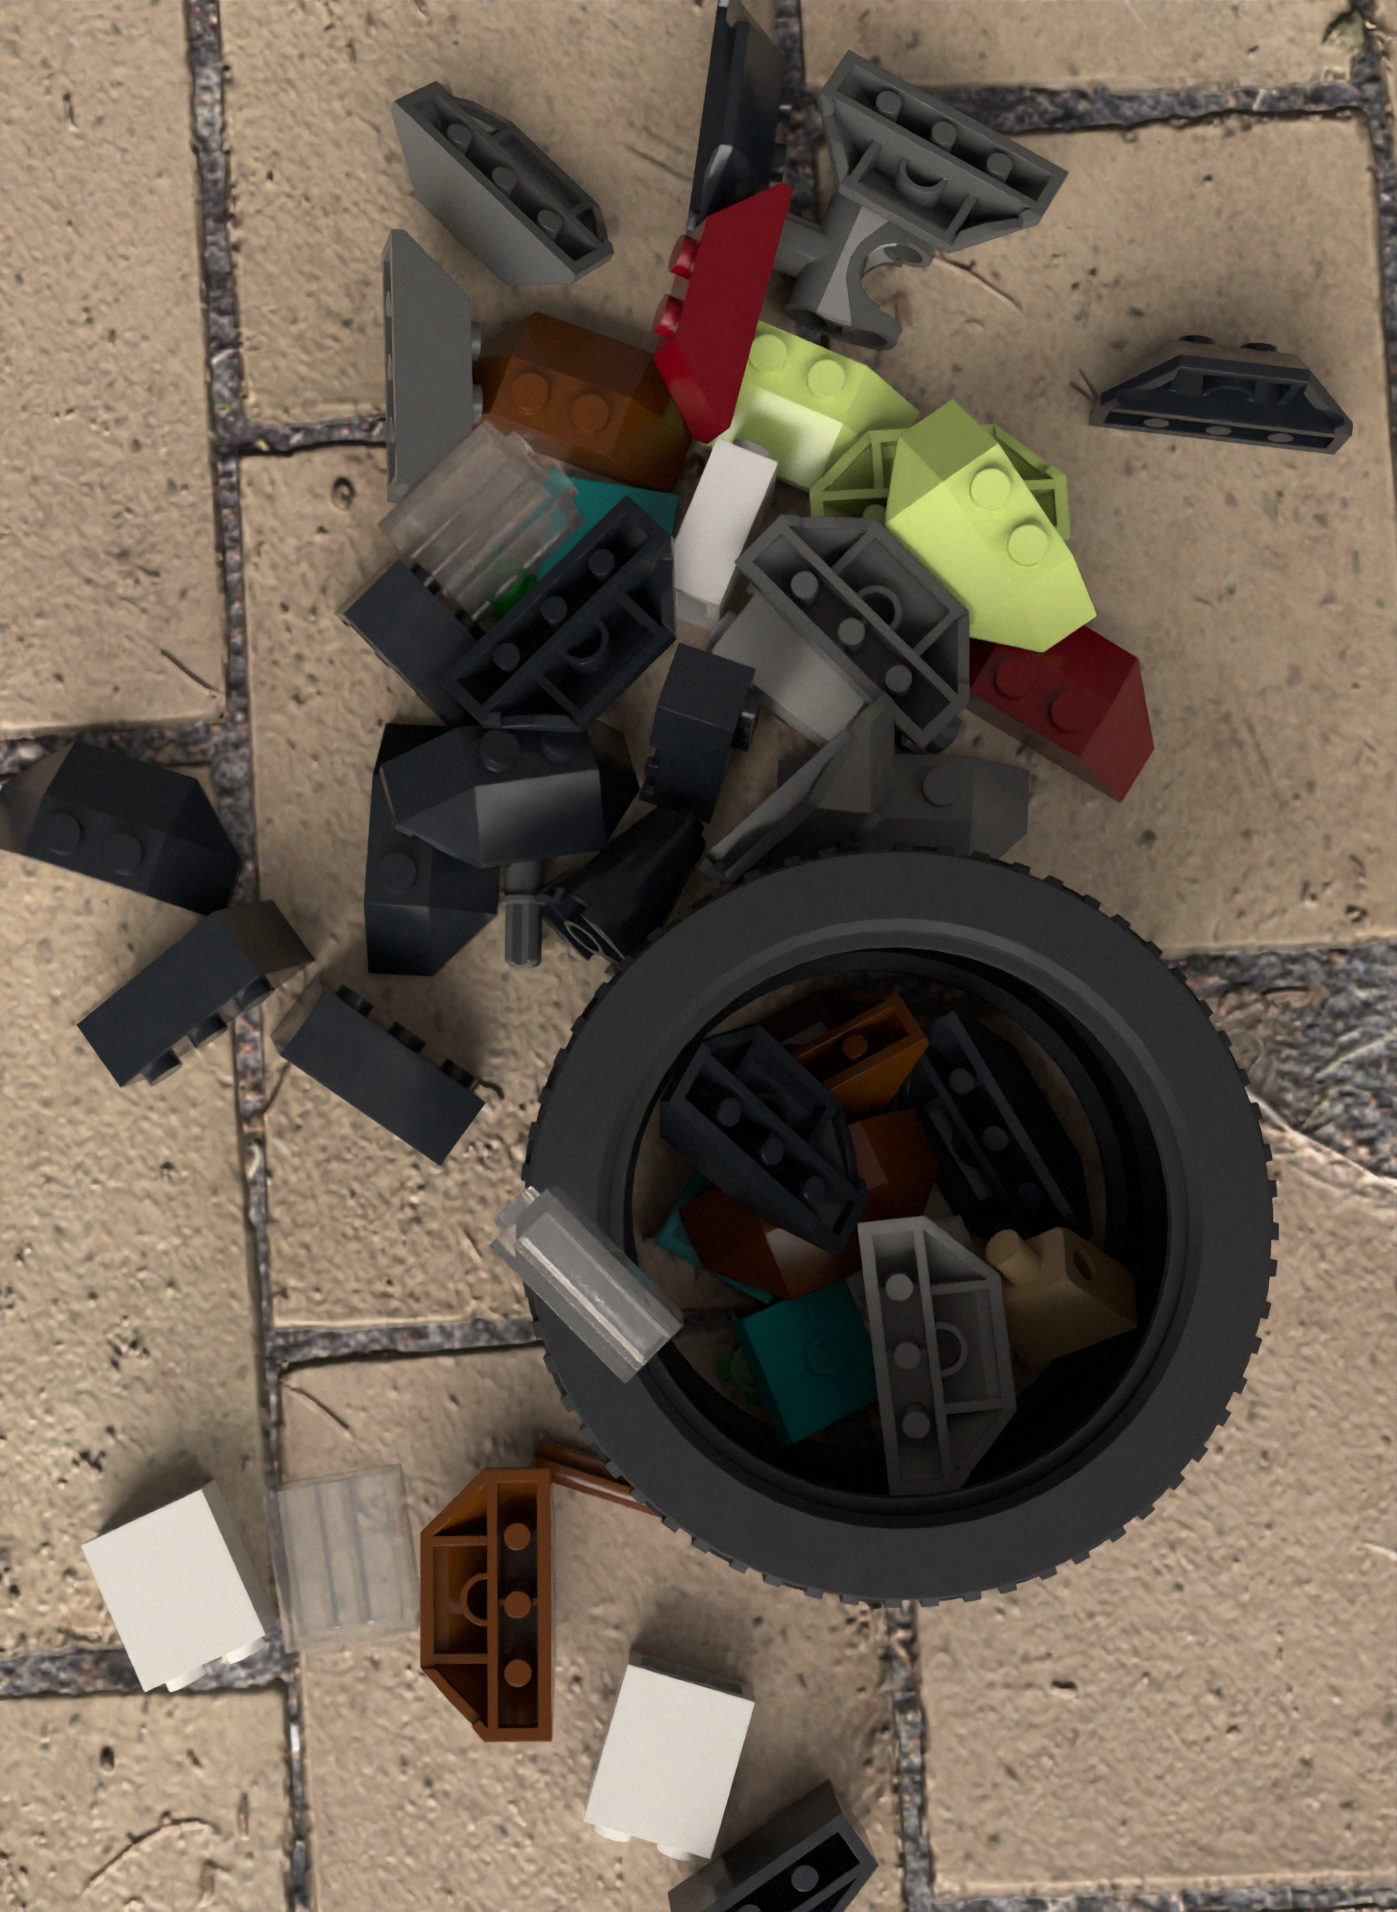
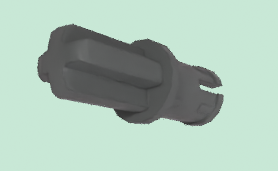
[499,859,548,968]

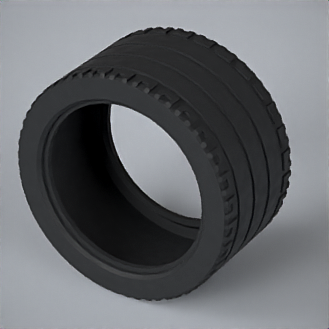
[518,842,1279,1608]

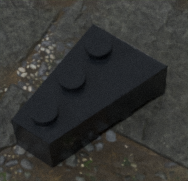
[334,559,486,730]
[639,643,763,824]
[77,900,315,1088]
[270,975,486,1166]
[667,1779,879,1912]

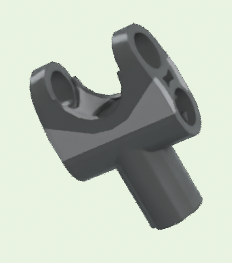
[772,192,937,350]

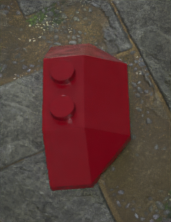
[652,183,794,444]
[965,625,1155,803]

